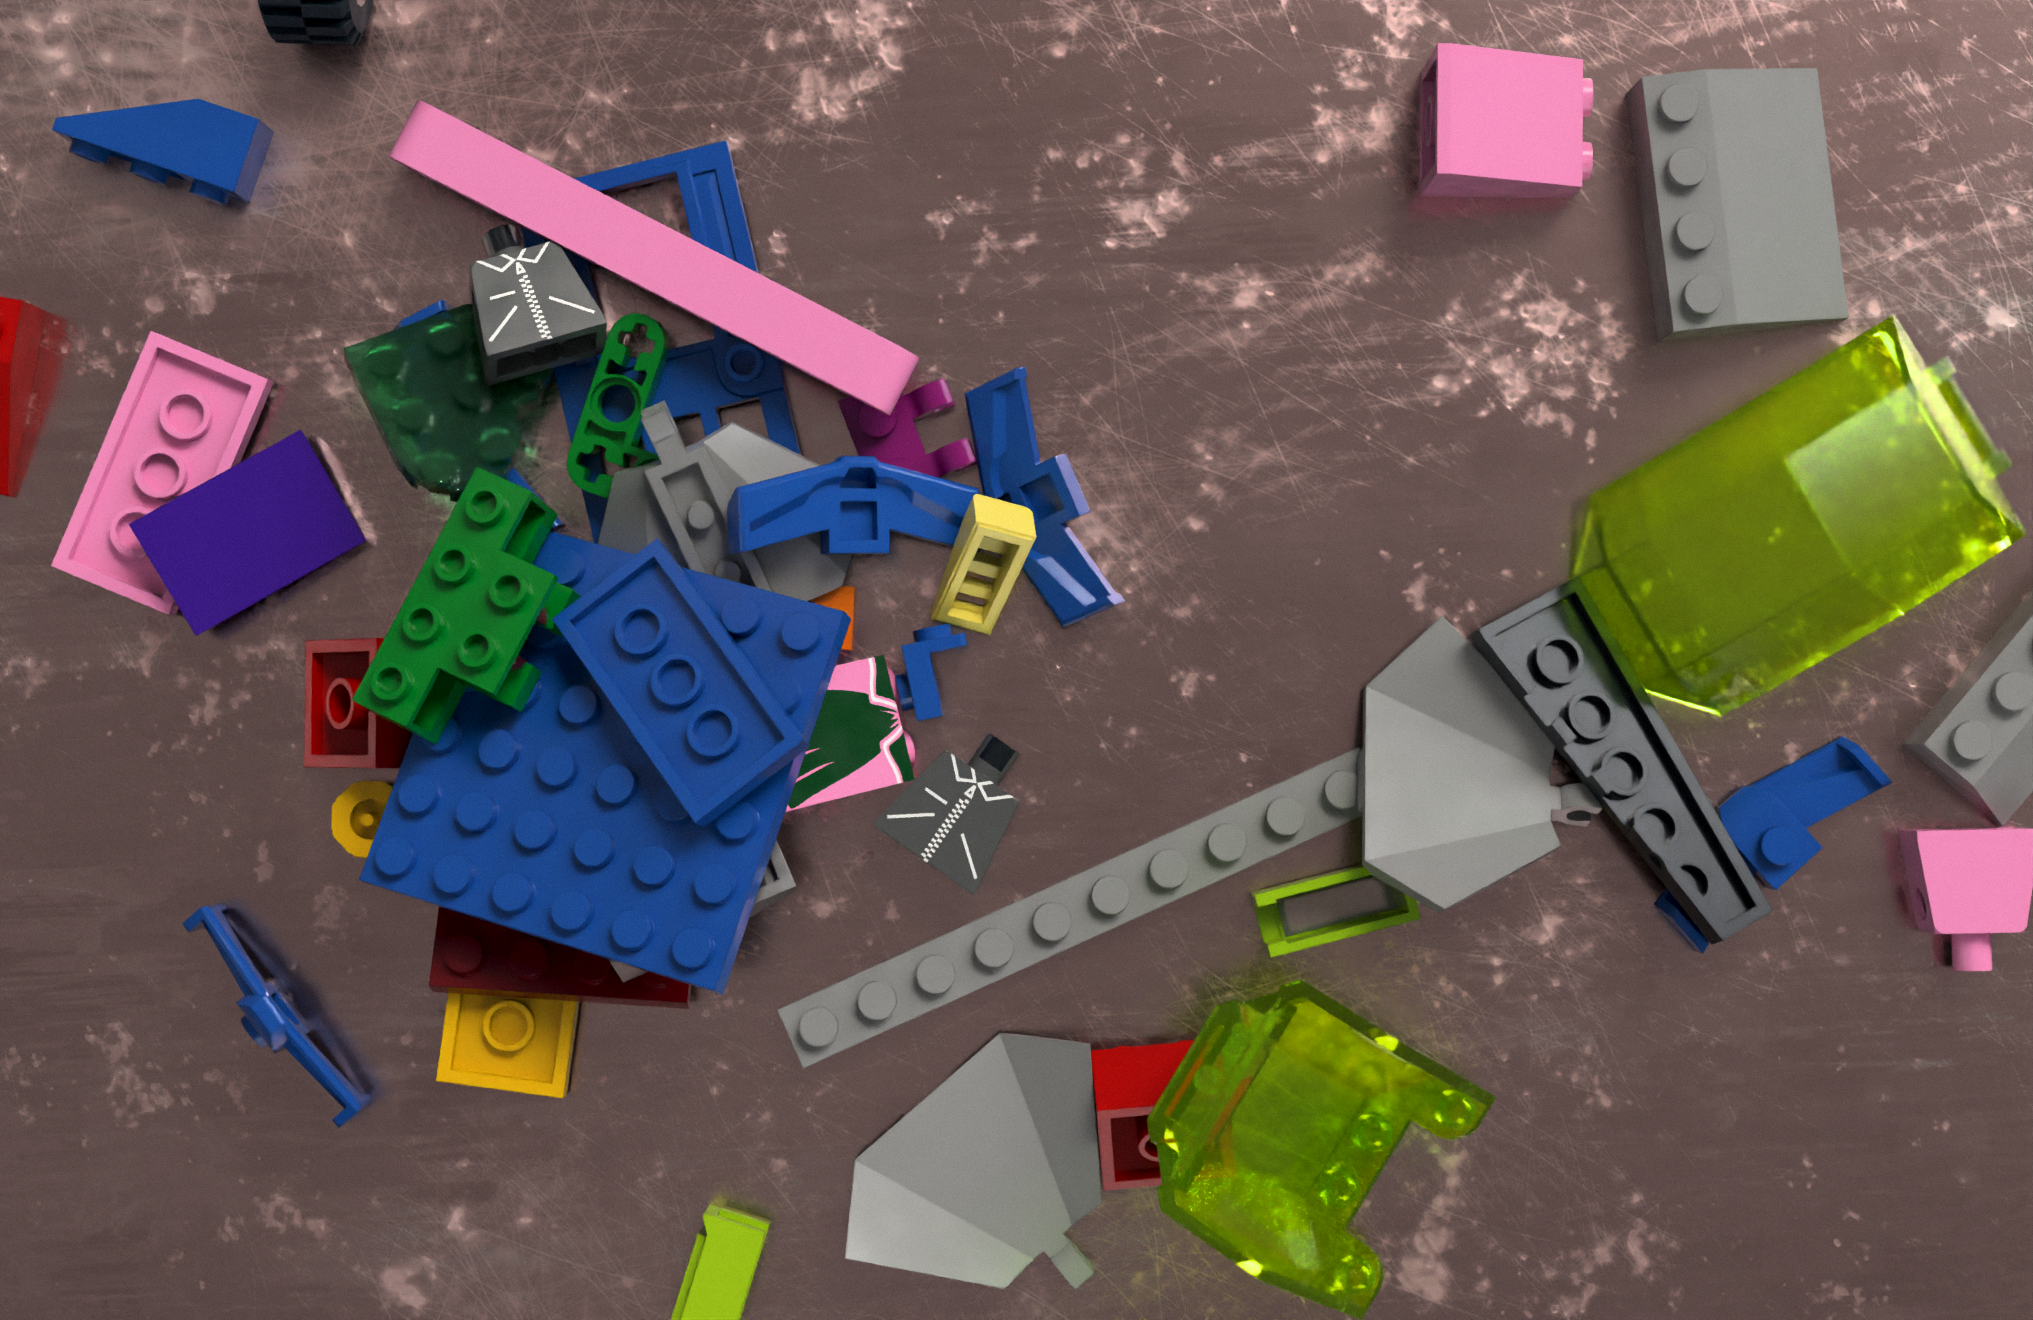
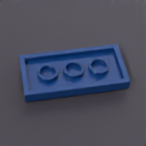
[552,539,810,828]

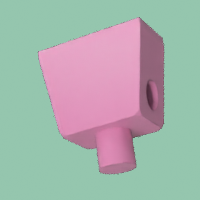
[1899,827,2033,971]

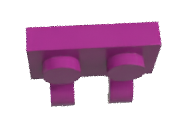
[837,378,977,478]

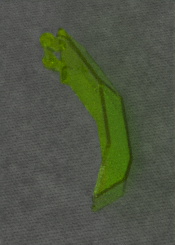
[1570,314,2027,716]

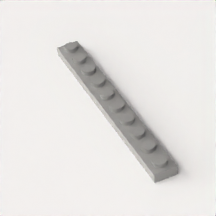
[777,747,1362,1068]

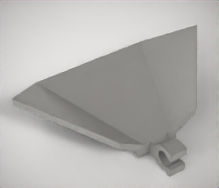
[597,400,852,601]
[1358,616,1602,914]
[845,1033,1102,1290]

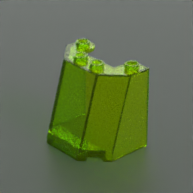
[1147,979,1496,1320]

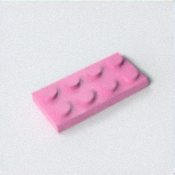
[51,331,274,616]

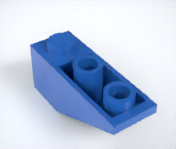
[52,99,274,206]

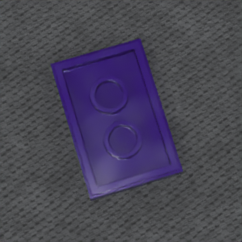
[129,429,366,636]

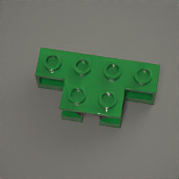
[352,466,581,745]

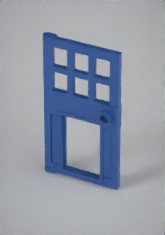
[521,140,802,544]

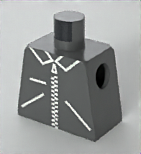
[469,224,607,386]
[873,733,1020,895]

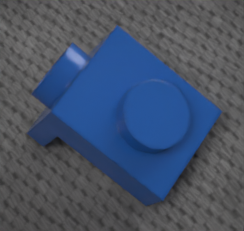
[895,624,968,722]

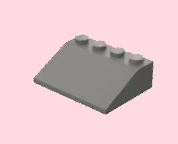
[1627,68,1849,342]

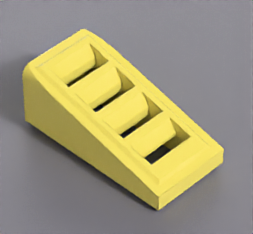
[930,494,1036,635]

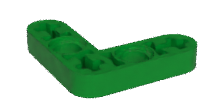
[566,313,670,499]

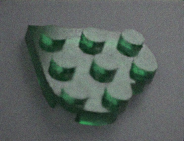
[343,304,554,502]

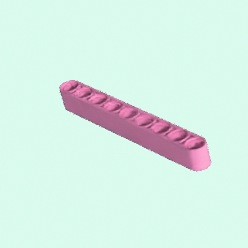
[388,99,919,416]

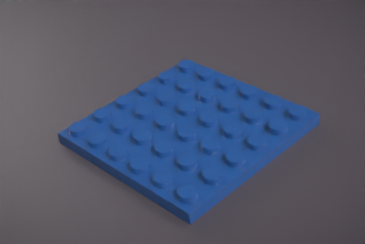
[359,531,851,995]

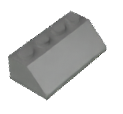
[1902,589,2033,827]

